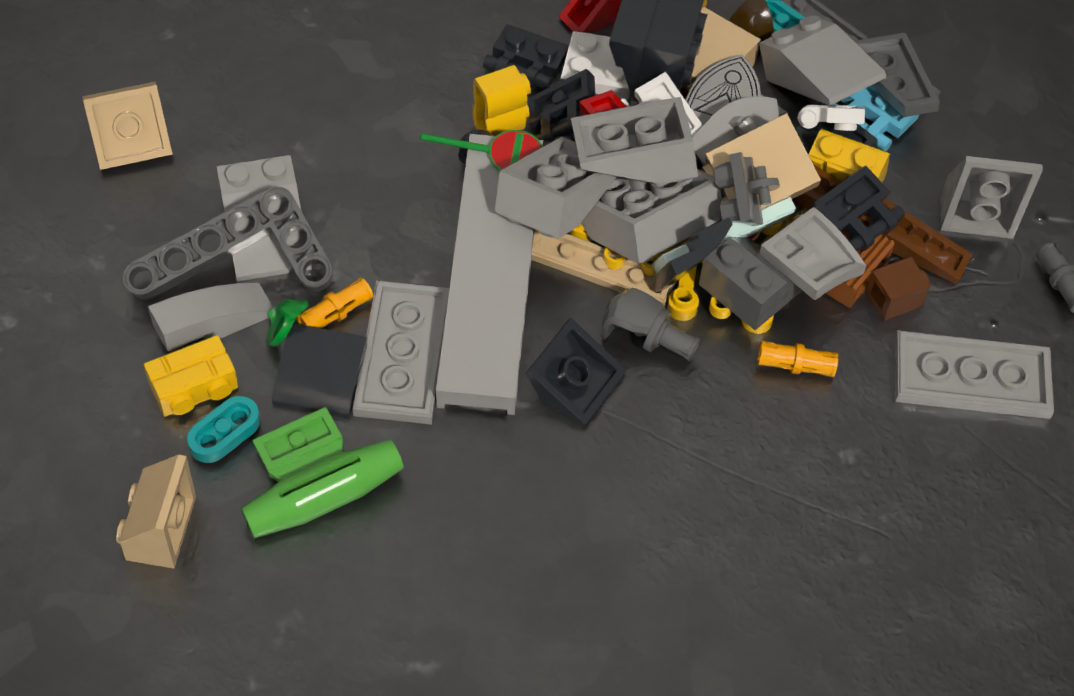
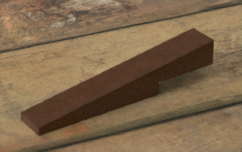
[792,164,972,285]

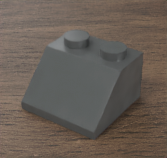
[699,237,802,330]

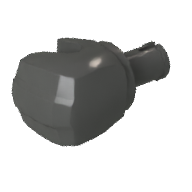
[601,288,701,361]

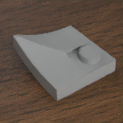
[759,207,866,300]

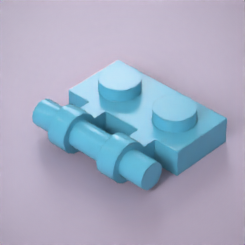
[832,86,919,152]

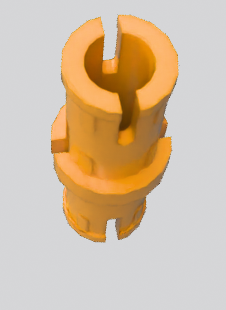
[296,277,373,329]
[757,340,838,377]

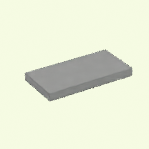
[353,280,449,425]
[895,331,1054,419]

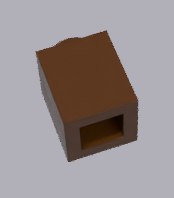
[865,257,930,321]

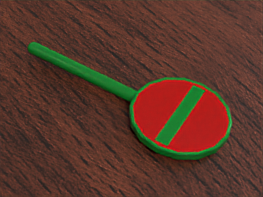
[420,130,542,172]

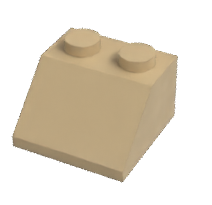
[116,455,196,568]

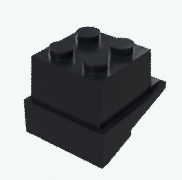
[609,0,708,102]

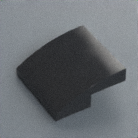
[650,218,733,294]
[272,324,368,419]

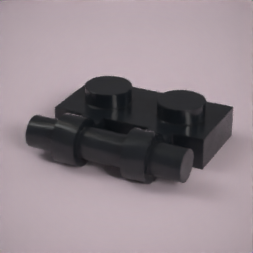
[483,24,569,89]
[528,68,596,141]
[809,165,905,252]

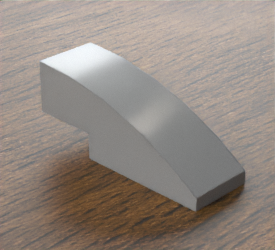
[148,283,274,352]

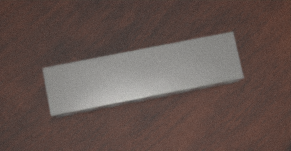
[436,134,543,415]

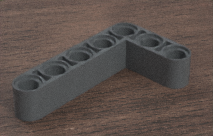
[123,186,333,299]

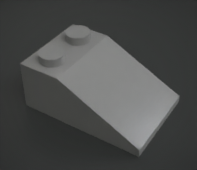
[759,16,886,105]
[571,97,698,184]
[495,137,617,239]
[217,155,312,282]
[940,156,1043,239]

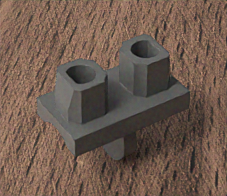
[714,152,780,226]

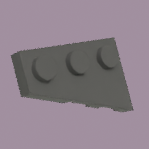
[854,32,940,117]

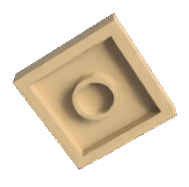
[82,82,172,170]

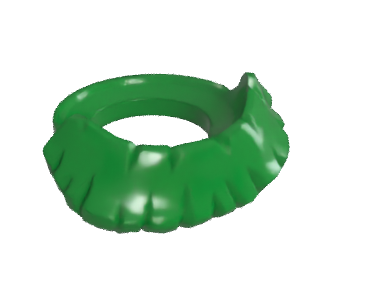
[266,298,309,347]

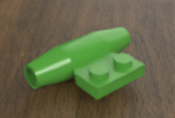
[240,407,404,538]

